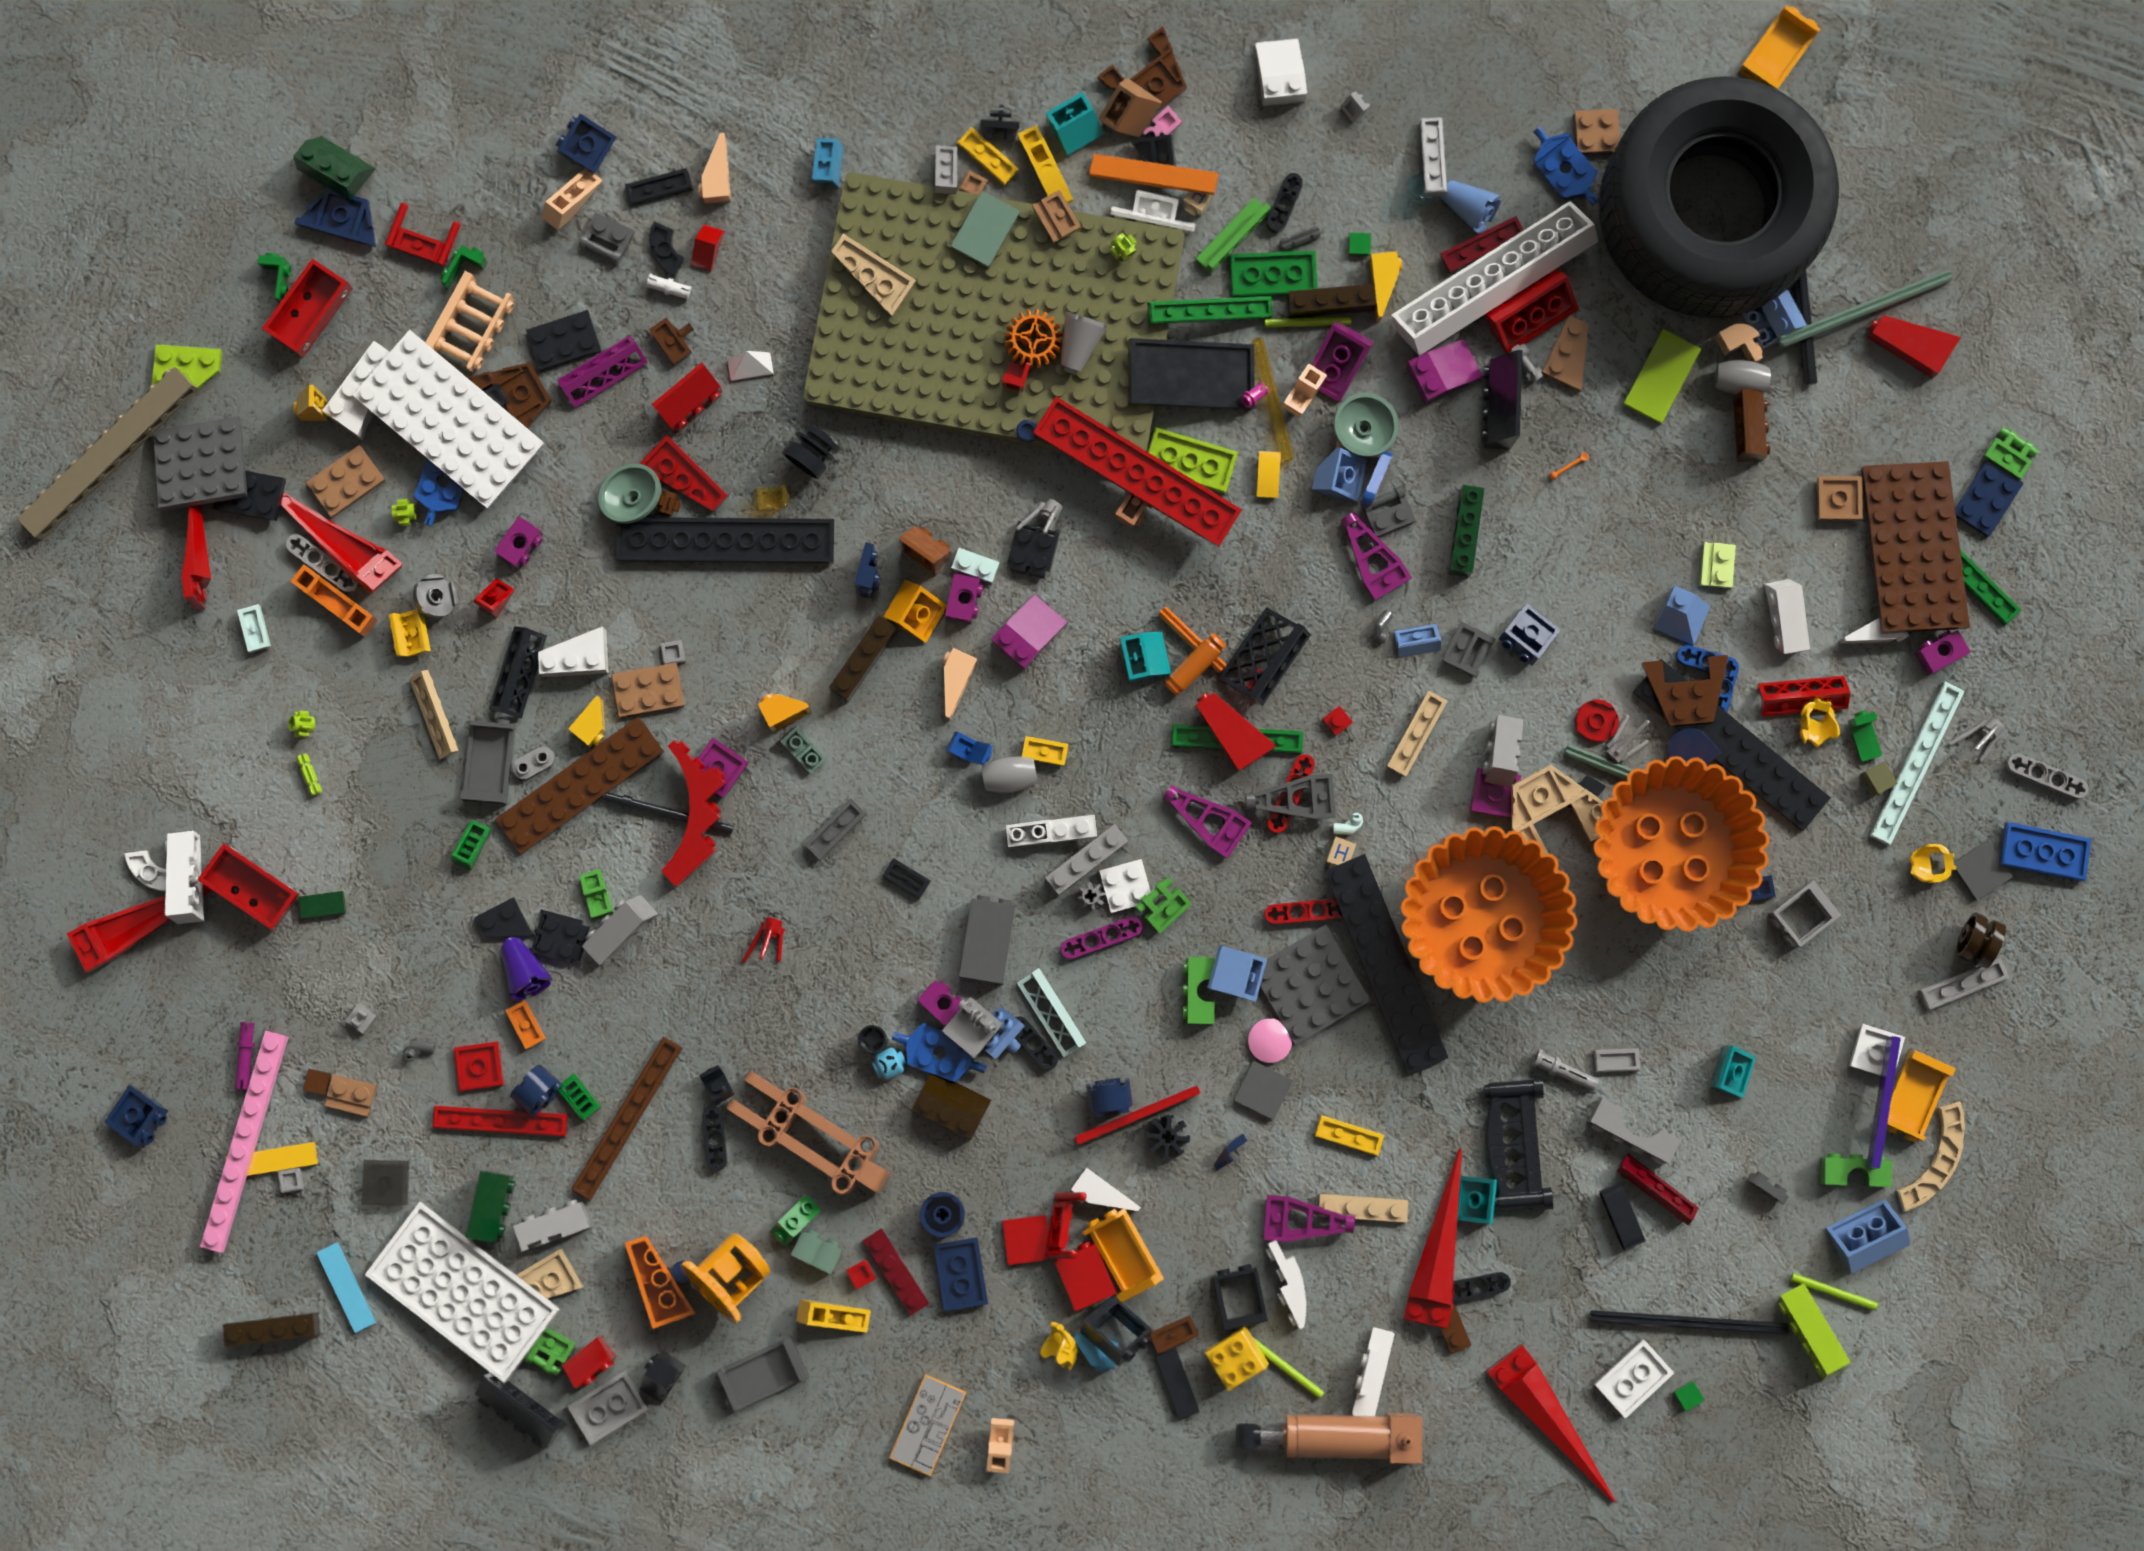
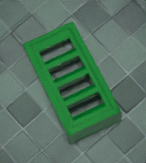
[451,819,491,870]
[559,1073,602,1121]

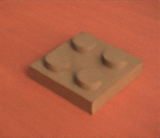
[1574,109,1620,155]
[1817,476,1863,521]

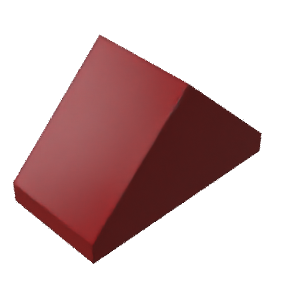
[691,225,725,272]
[474,578,515,618]

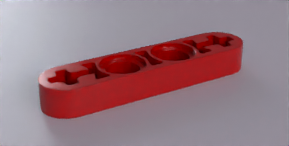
[1267,754,1315,834]
[1264,899,1343,924]

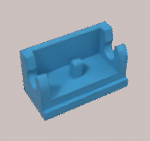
[812,138,844,188]

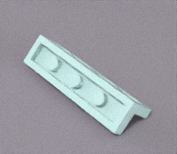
[1017,968,1086,1057]

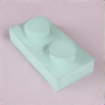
[951,548,1000,584]
[237,604,271,653]

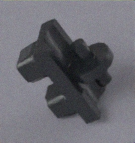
[981,105,1020,140]

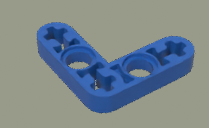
[1676,645,1739,712]

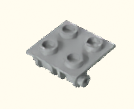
[942,997,1003,1058]

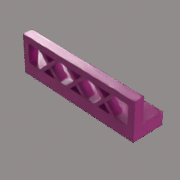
[557,335,648,408]

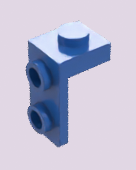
[946,731,993,765]

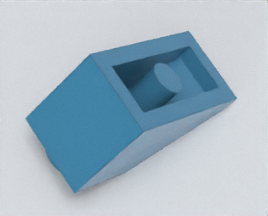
[1073,1333,1118,1373]

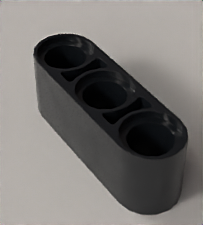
[1599,1182,1645,1251]

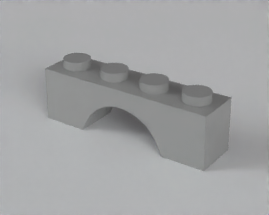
[1045,824,1128,897]
[1587,1098,1681,1165]

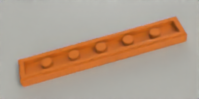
[1089,154,1219,196]

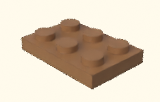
[306,445,386,518]
[612,663,685,718]

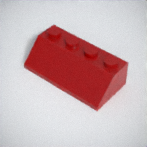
[1484,268,1579,353]

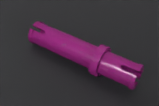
[234,1022,255,1089]

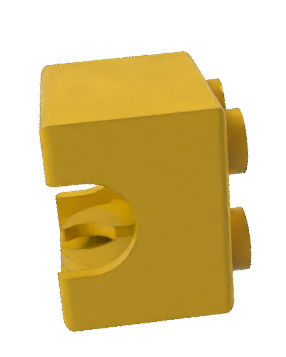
[1205,1326,1269,1392]

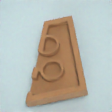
[1542,315,1589,392]

